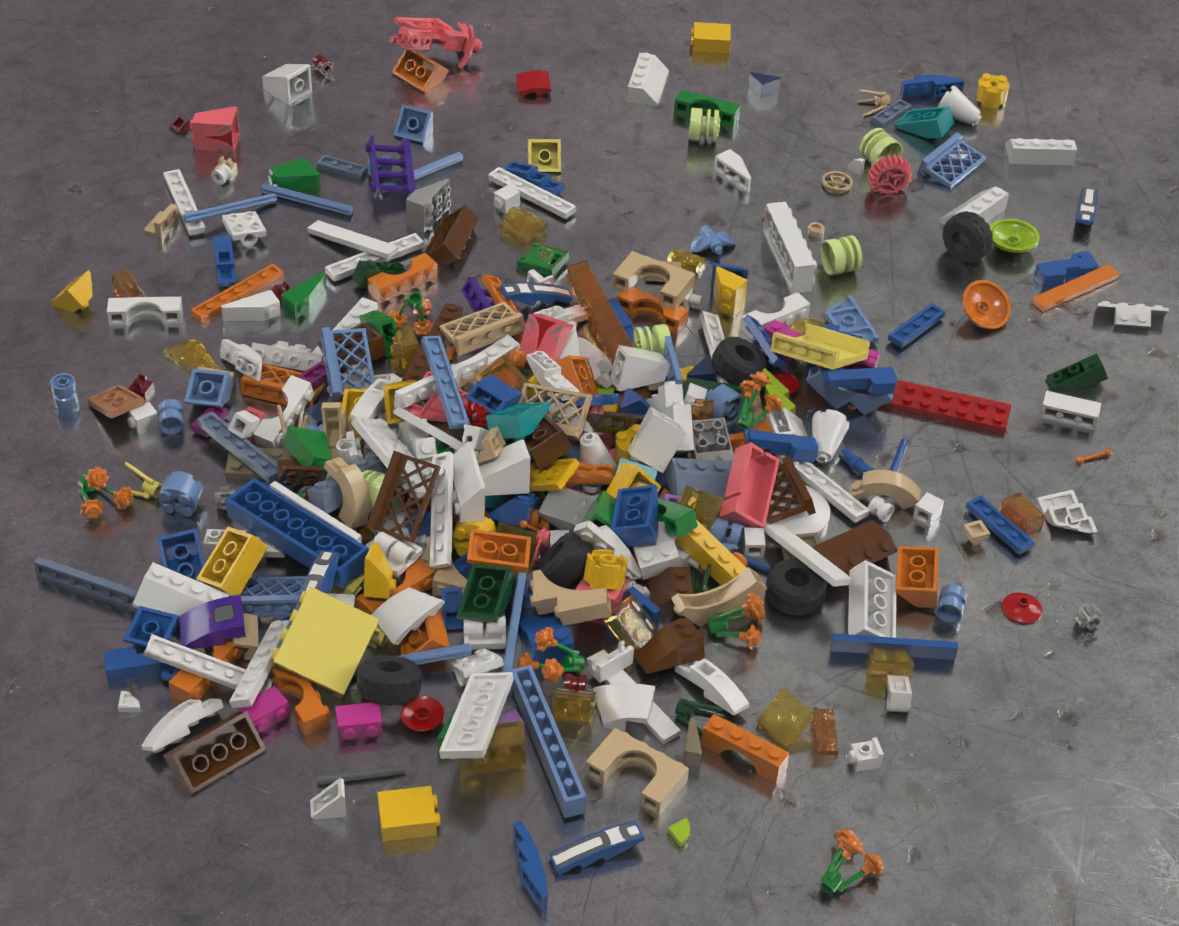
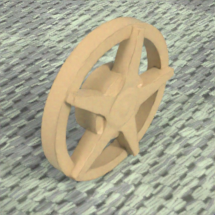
[822,171,853,193]

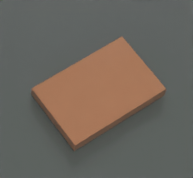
[86,384,145,419]

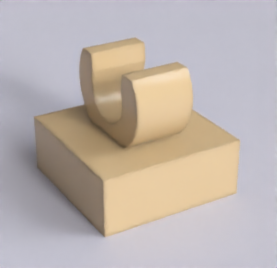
[214,156,237,173]
[962,520,990,546]

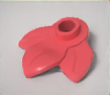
[532,528,551,567]

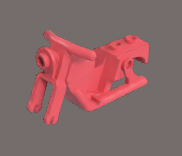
[390,17,482,69]

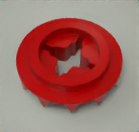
[464,402,489,429]

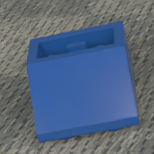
[466,374,522,415]

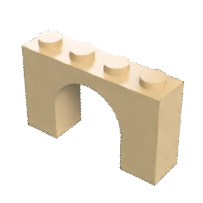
[612,251,695,310]
[585,728,689,816]

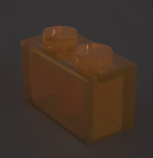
[1000,492,1045,536]

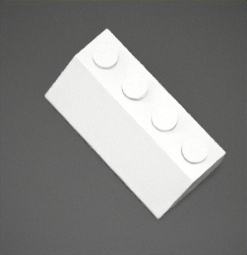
[627,53,669,107]
[1005,138,1077,166]
[939,186,1009,225]
[453,442,485,523]
[848,560,896,638]
[132,562,229,626]

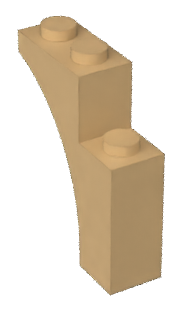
[319,402,349,482]
[421,529,467,597]
[671,567,767,627]
[530,570,612,626]

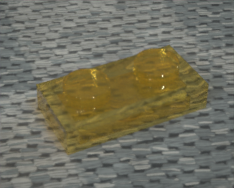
[668,248,706,273]

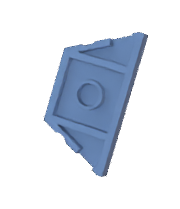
[825,295,879,343]

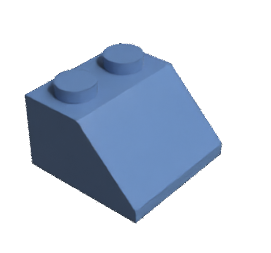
[184,368,234,408]

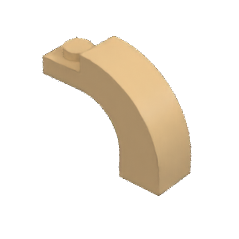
[323,457,370,529]
[850,470,921,509]

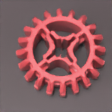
[867,154,912,194]

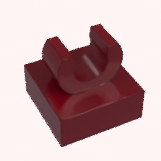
[271,281,290,304]
[128,374,154,399]

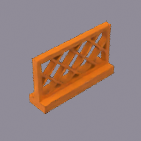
[241,363,328,410]

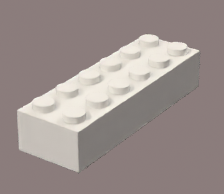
[763,202,817,294]

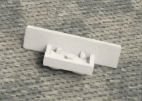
[1095,301,1169,329]
[252,341,323,371]

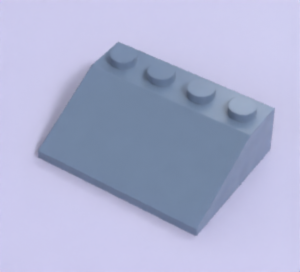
[665,458,733,520]

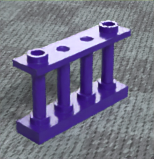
[365,136,416,199]
[461,276,526,325]

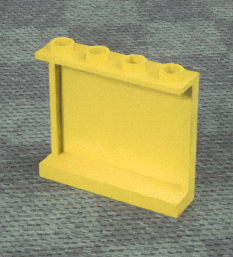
[771,323,870,370]
[270,586,380,699]

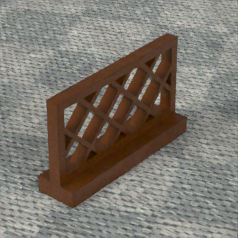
[366,451,441,543]
[767,456,816,524]

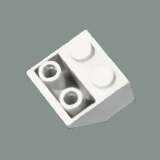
[766,408,808,437]

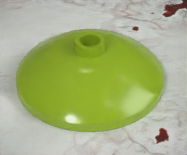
[990,219,1040,253]

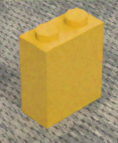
[690,22,731,54]
[377,786,441,842]

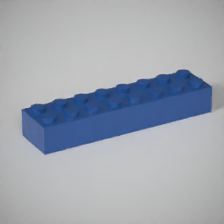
[225,478,369,588]

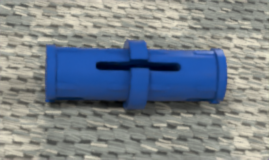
[839,448,874,475]

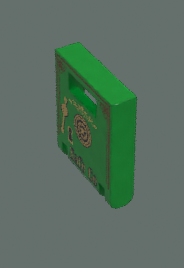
[516,243,570,276]

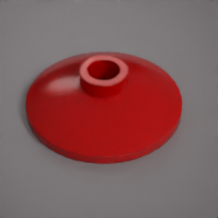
[1002,592,1043,624]
[401,696,444,731]

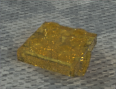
[499,207,548,243]
[867,648,914,678]

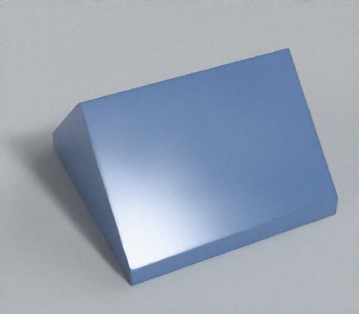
[393,104,433,143]

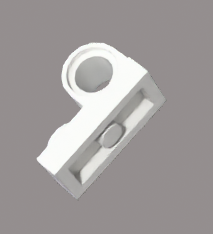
[886,675,912,713]

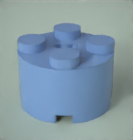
[702,384,744,428]
[158,471,204,517]

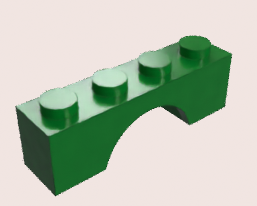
[674,90,741,127]
[658,498,698,538]

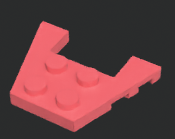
[397,371,468,422]

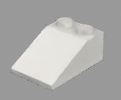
[632,521,681,580]

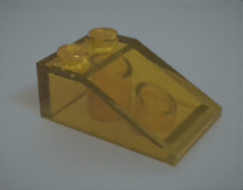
[460,721,527,777]

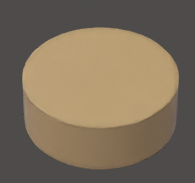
[807,222,825,238]

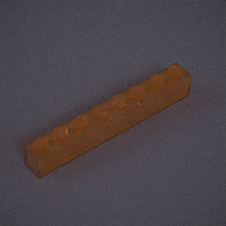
[565,260,634,365]

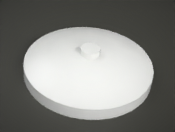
[764,482,830,536]

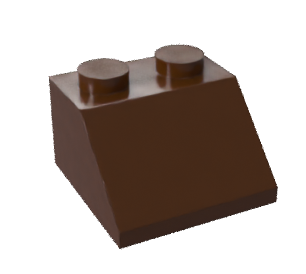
[648,567,693,614]

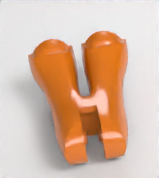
[564,458,617,489]

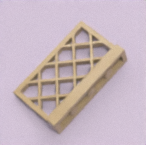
[439,302,525,355]
[518,382,593,441]

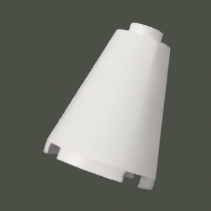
[938,85,982,126]
[812,409,850,463]
[579,432,617,469]

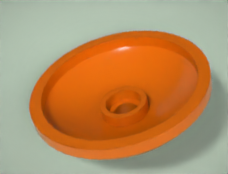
[962,280,1011,330]

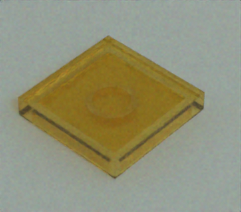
[757,688,817,748]

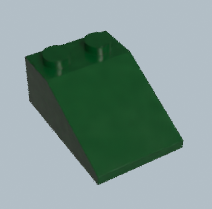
[457,564,517,623]

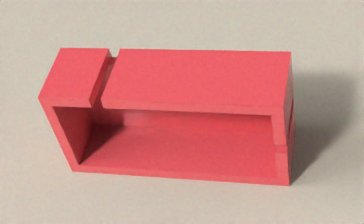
[720,442,780,528]

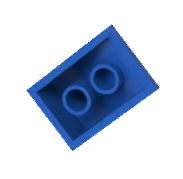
[611,484,658,547]
[157,528,205,582]
[518,612,574,664]

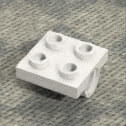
[222,211,266,247]
[336,431,364,465]
[372,532,423,577]
[463,612,506,650]
[449,649,504,687]

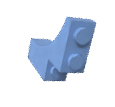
[806,365,893,415]

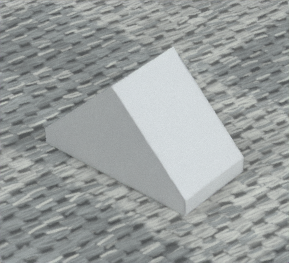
[310,778,346,820]

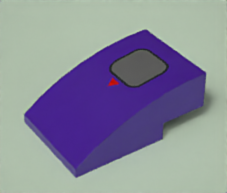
[179,594,246,649]

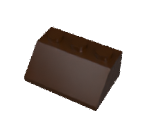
[318,323,386,374]

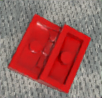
[516,70,552,97]

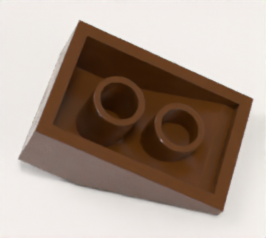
[524,414,573,469]
[633,618,705,674]

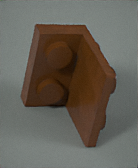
[277,459,324,487]

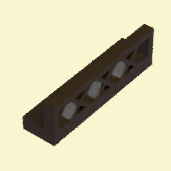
[586,411,645,434]

